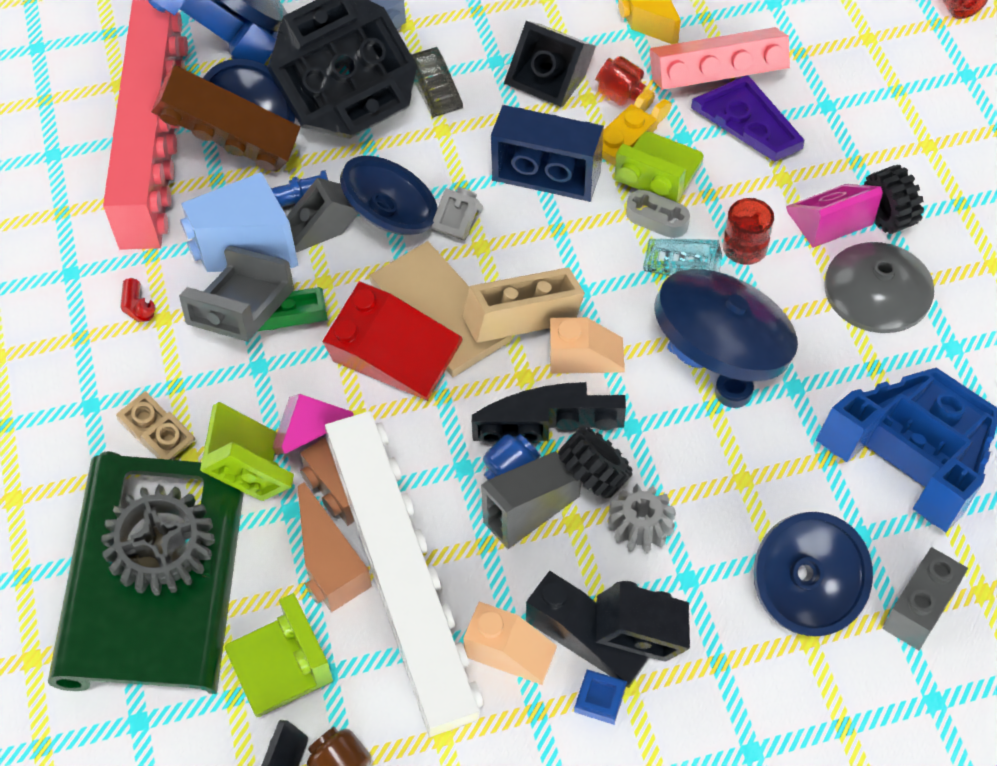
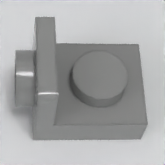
[431,187,483,241]

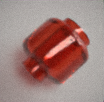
[595,56,646,106]

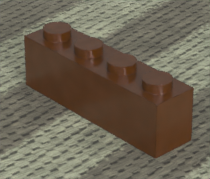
[151,65,301,172]

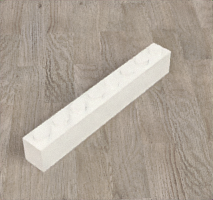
[325,411,483,738]

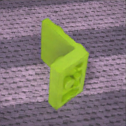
[200,402,294,501]
[225,593,333,717]

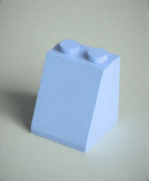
[180,172,299,272]

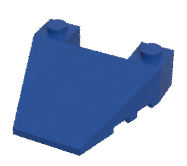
[148,0,278,64]
[816,367,997,532]

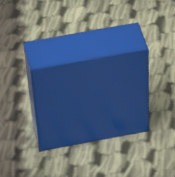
[574,669,627,725]

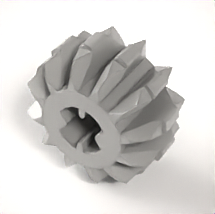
[608,484,676,554]

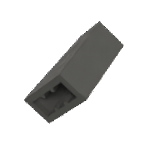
[481,451,581,549]

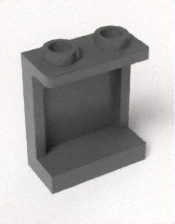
[179,246,294,342]

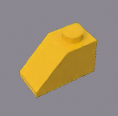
[618,0,681,44]

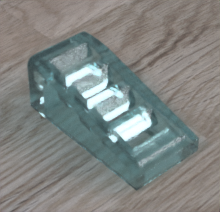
[643,239,722,276]

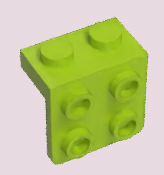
[614,131,704,203]

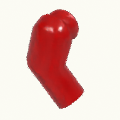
[120,278,156,322]

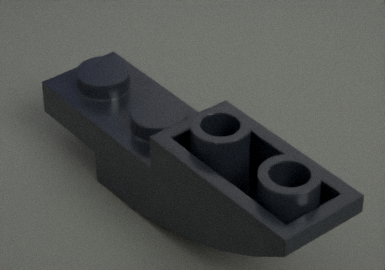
[471,382,626,444]

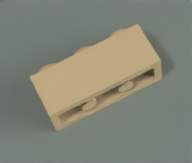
[462,267,585,343]

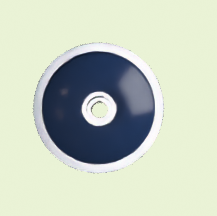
[203,59,296,148]
[340,156,438,235]
[753,512,873,636]

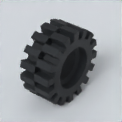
[864,164,924,234]
[558,426,633,499]

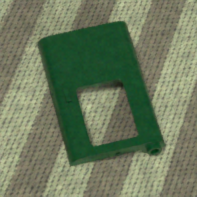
[48,451,244,694]

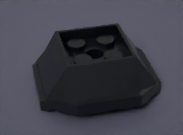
[268,0,417,139]

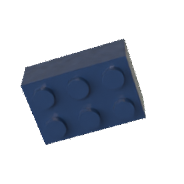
[491,105,604,202]

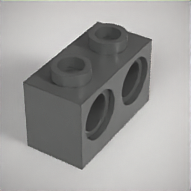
[883,547,968,651]

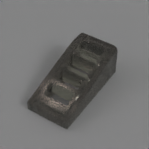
[411,47,463,118]

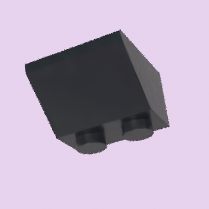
[504,21,596,107]

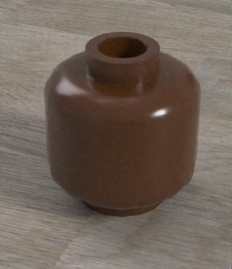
[307,727,372,766]

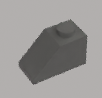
[286,178,358,252]

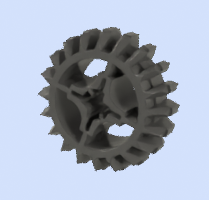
[101,484,215,595]

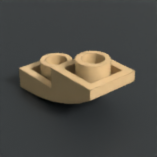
[116,391,195,460]

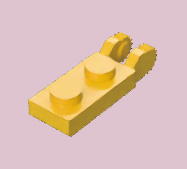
[602,89,672,166]

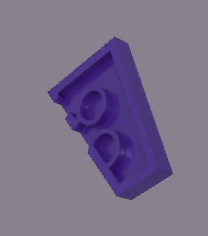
[691,75,805,162]

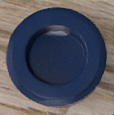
[715,375,754,408]

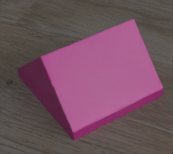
[786,184,883,248]
[272,394,354,455]

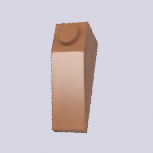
[297,482,372,613]

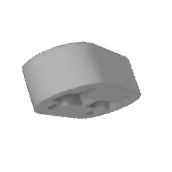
[626,190,690,238]

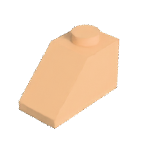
[550,317,625,374]
[463,601,557,685]

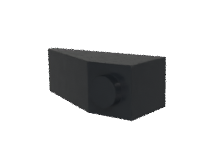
[526,570,650,688]

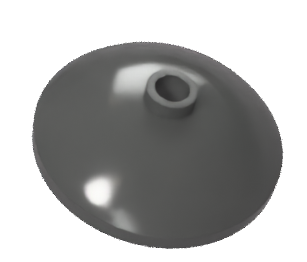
[824,242,935,333]

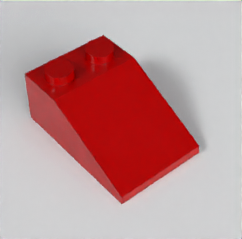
[322,281,463,401]

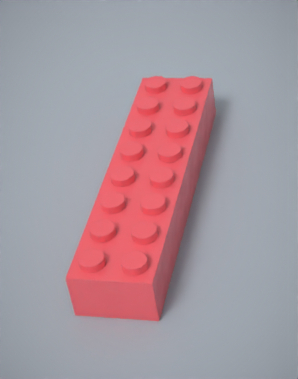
[103,0,188,250]

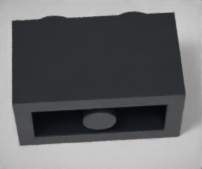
[596,581,690,662]

